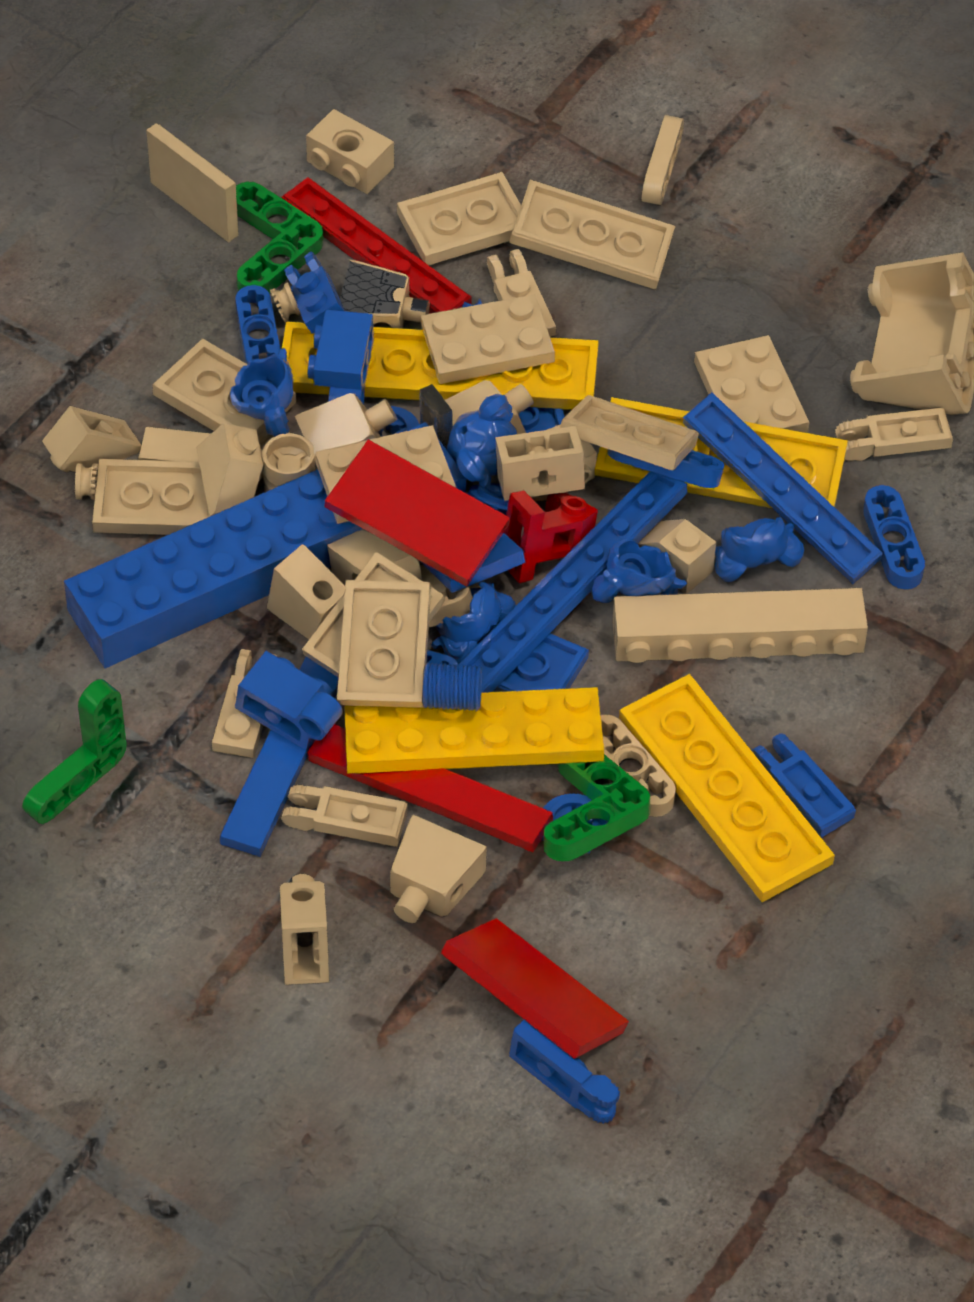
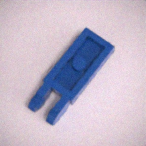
[284,251,345,334]
[752,733,856,838]
[509,1020,620,1124]

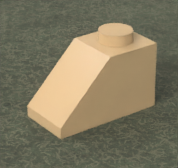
[42,406,142,472]
[196,423,263,517]
[638,519,716,594]

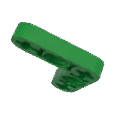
[236,181,323,294]
[22,679,127,824]
[544,754,650,862]

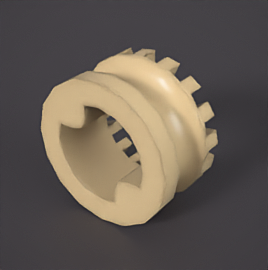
[270,282,301,322]
[75,463,99,500]

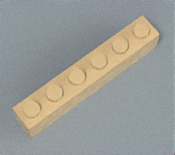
[612,588,868,663]

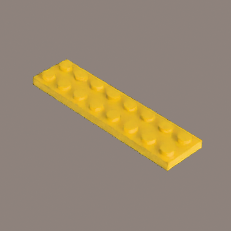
[282,322,598,410]

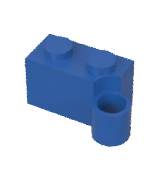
[308,310,374,405]
[235,651,343,750]

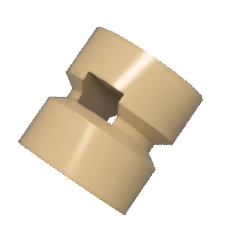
[262,433,315,492]

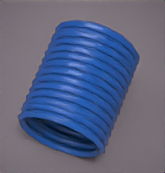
[423,662,482,711]

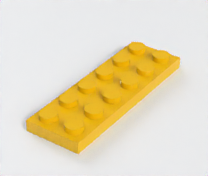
[595,397,848,508]
[619,674,835,902]
[345,687,604,774]

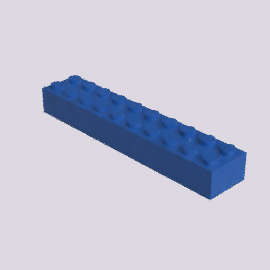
[64,422,466,669]

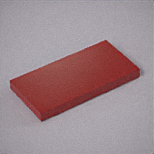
[324,439,510,587]
[441,918,629,1059]

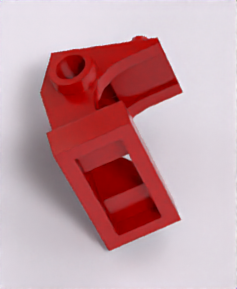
[504,490,598,583]

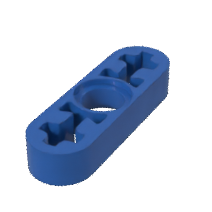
[235,285,281,365]
[607,449,724,488]
[863,485,925,589]

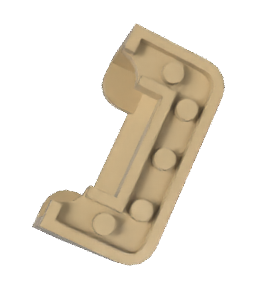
[850,252,974,415]

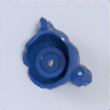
[230,348,294,437]
[447,394,517,488]
[715,516,804,582]
[592,539,687,603]
[431,581,516,664]

